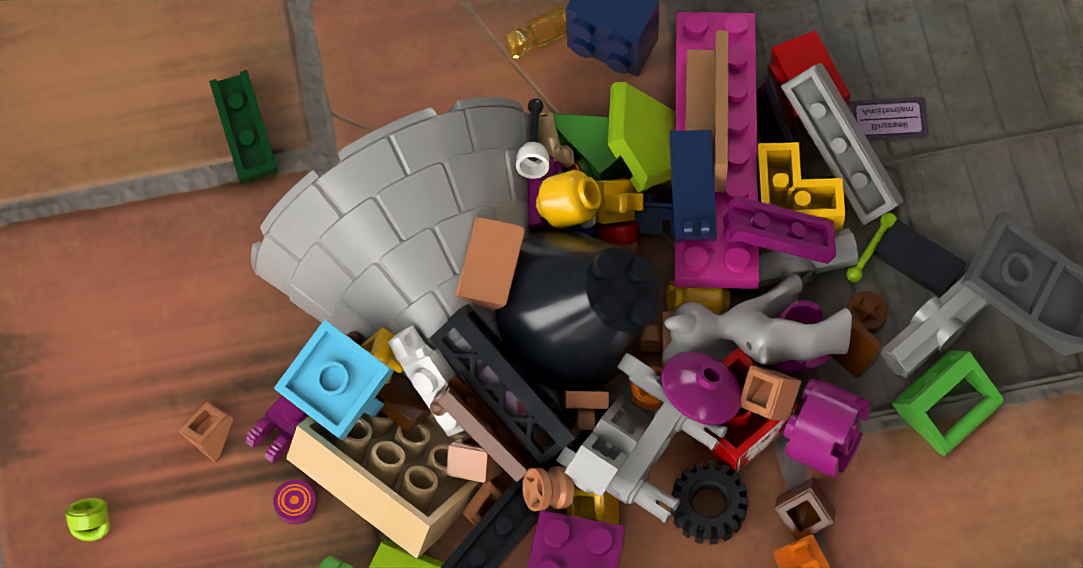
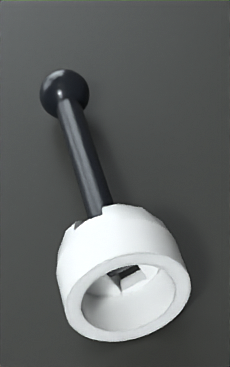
[516,98,549,179]

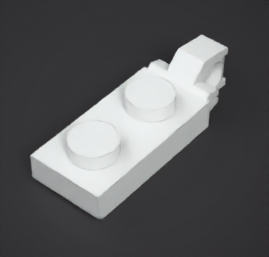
[388,325,464,437]

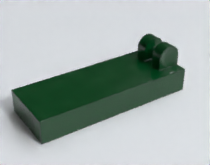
[209,70,279,184]

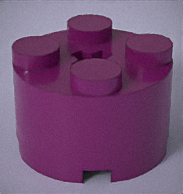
[783,378,871,479]

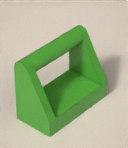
[891,350,1004,456]

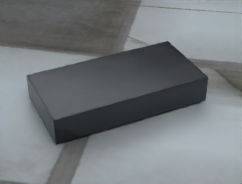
[873,219,966,297]

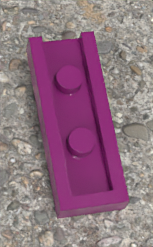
[723,196,836,264]

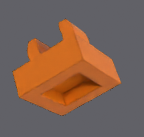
[773,533,830,568]

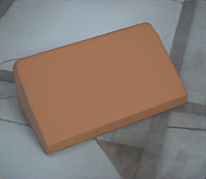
[455,217,525,311]

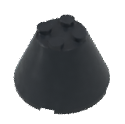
[495,228,657,392]

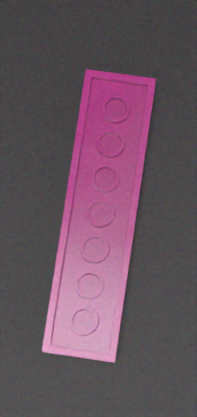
[674,12,759,289]

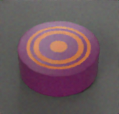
[273,480,317,525]

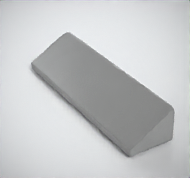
[781,63,903,226]

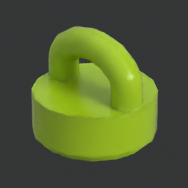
[65,498,110,541]

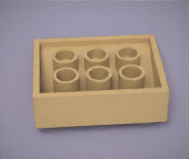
[286,411,483,559]

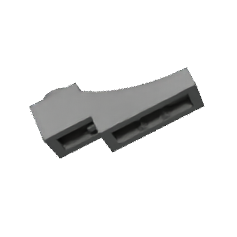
[564,395,655,497]

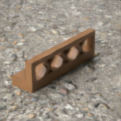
[685,30,728,192]

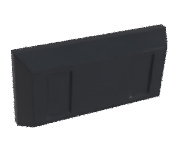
[756,78,800,146]

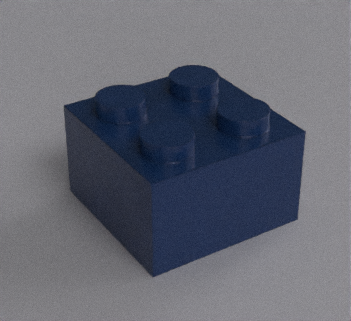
[566,0,660,77]

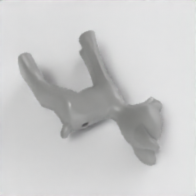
[662,273,852,365]

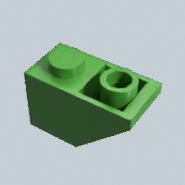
[553,114,628,181]

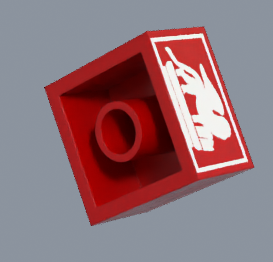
[699,347,798,475]

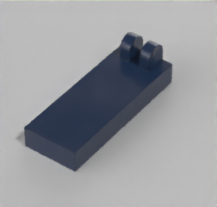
[669,130,717,243]

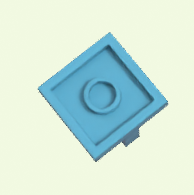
[274,319,394,440]

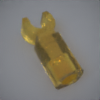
[505,5,567,59]

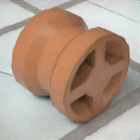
[523,466,574,511]

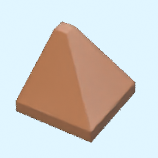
[179,401,233,462]

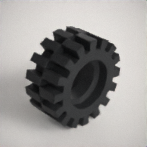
[670,461,748,545]

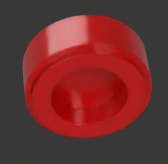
[597,220,639,244]

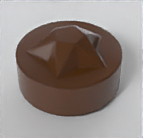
[846,291,888,334]

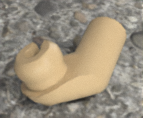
[538,112,574,168]

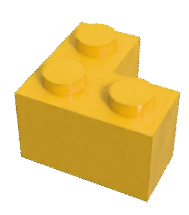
[757,142,845,231]

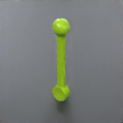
[846,213,897,282]

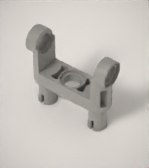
[556,353,728,523]

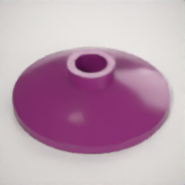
[661,351,741,425]

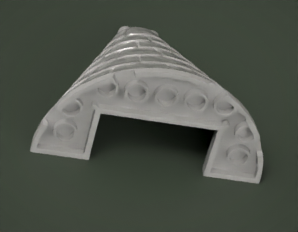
[250,97,567,437]

